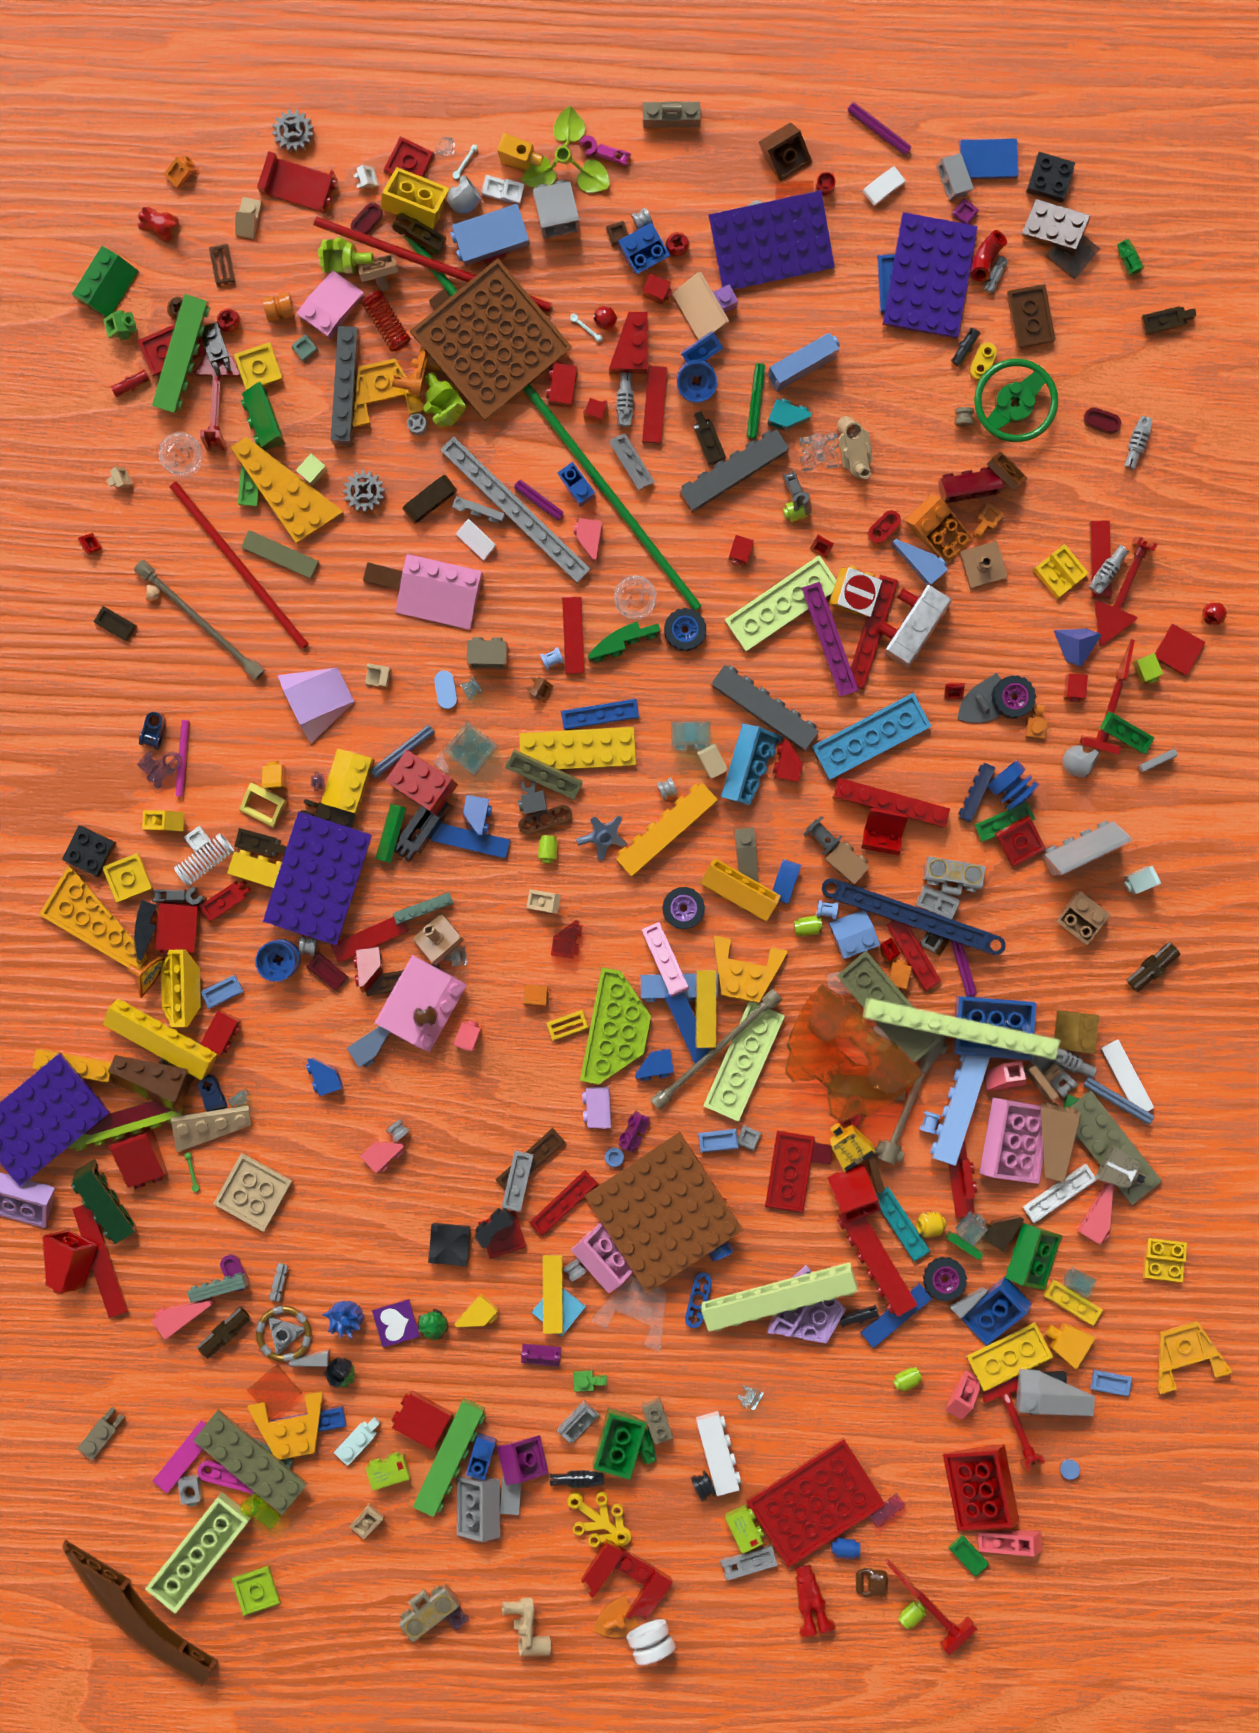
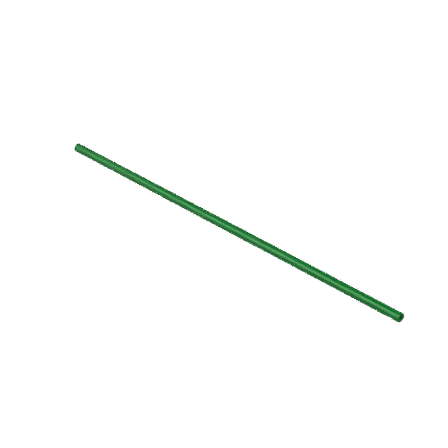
[404,236,702,611]

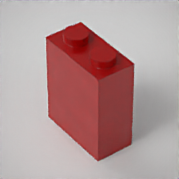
[155,903,201,956]
[827,1164,881,1224]
[391,1391,452,1450]

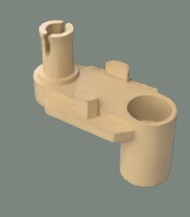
[837,416,873,479]
[502,1597,551,1657]

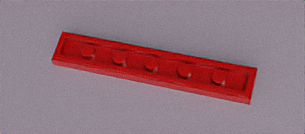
[850,574,899,690]
[72,1205,128,1318]

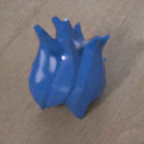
[322,1300,364,1339]

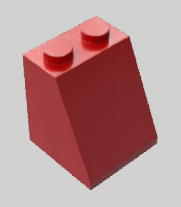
[109,1130,168,1189]
[43,1230,97,1294]

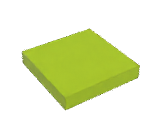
[232,1565,281,1616]

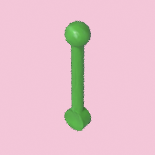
[184,1152,200,1192]

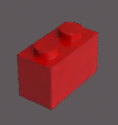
[546,363,577,408]
[200,1010,241,1055]

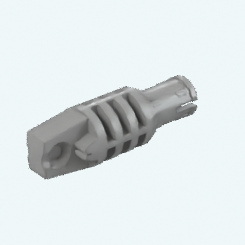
[616,372,634,427]
[1124,416,1153,470]
[1089,545,1130,594]
[1045,1048,1096,1078]

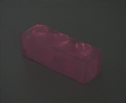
[869,1493,905,1527]

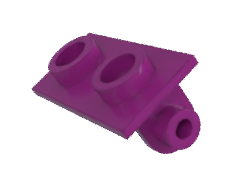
[618,1111,650,1153]
[521,1343,561,1366]

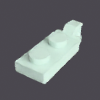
[334,1417,380,1466]

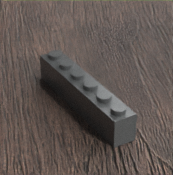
[331,326,360,446]
[680,429,789,513]
[711,665,818,751]

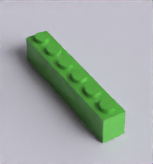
[152,294,211,414]
[413,1398,486,1517]

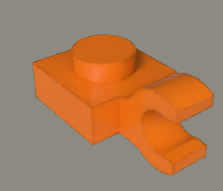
[973,503,1004,538]
[1025,704,1048,739]

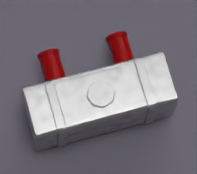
[876,585,952,669]

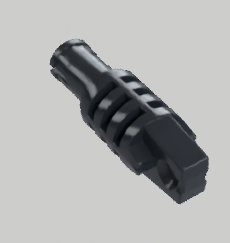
[550,1470,604,1488]

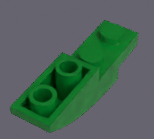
[588,621,660,663]

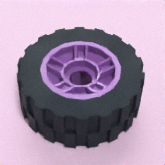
[662,887,705,929]

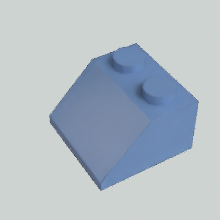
[829,910,880,959]

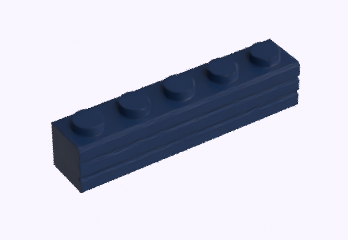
[958,763,995,822]

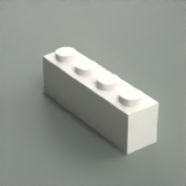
[696,1411,742,1496]

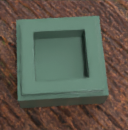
[291,334,318,362]

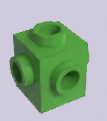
[103,310,137,340]

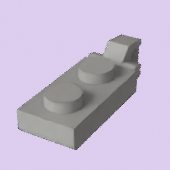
[452,496,506,524]

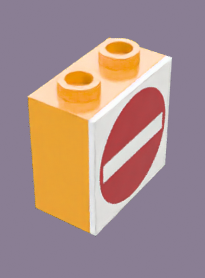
[829,565,882,617]

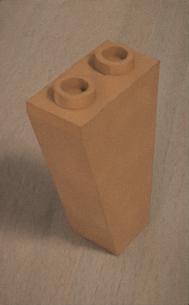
[1041,1102,1081,1182]

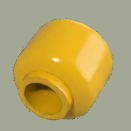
[916,1211,946,1238]

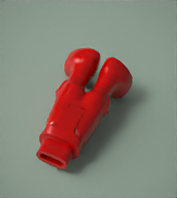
[795,1565,836,1637]

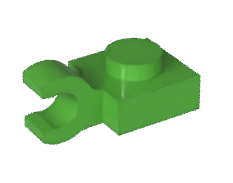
[573,1370,607,1392]

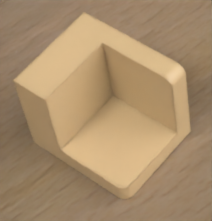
[365,663,391,688]

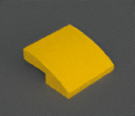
[1033,544,1089,599]

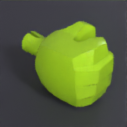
[318,237,374,274]
[423,373,467,428]

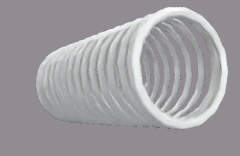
[174,833,234,886]

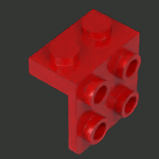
[861,808,908,856]

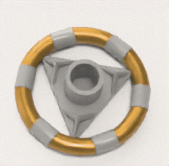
[256,1305,312,1362]

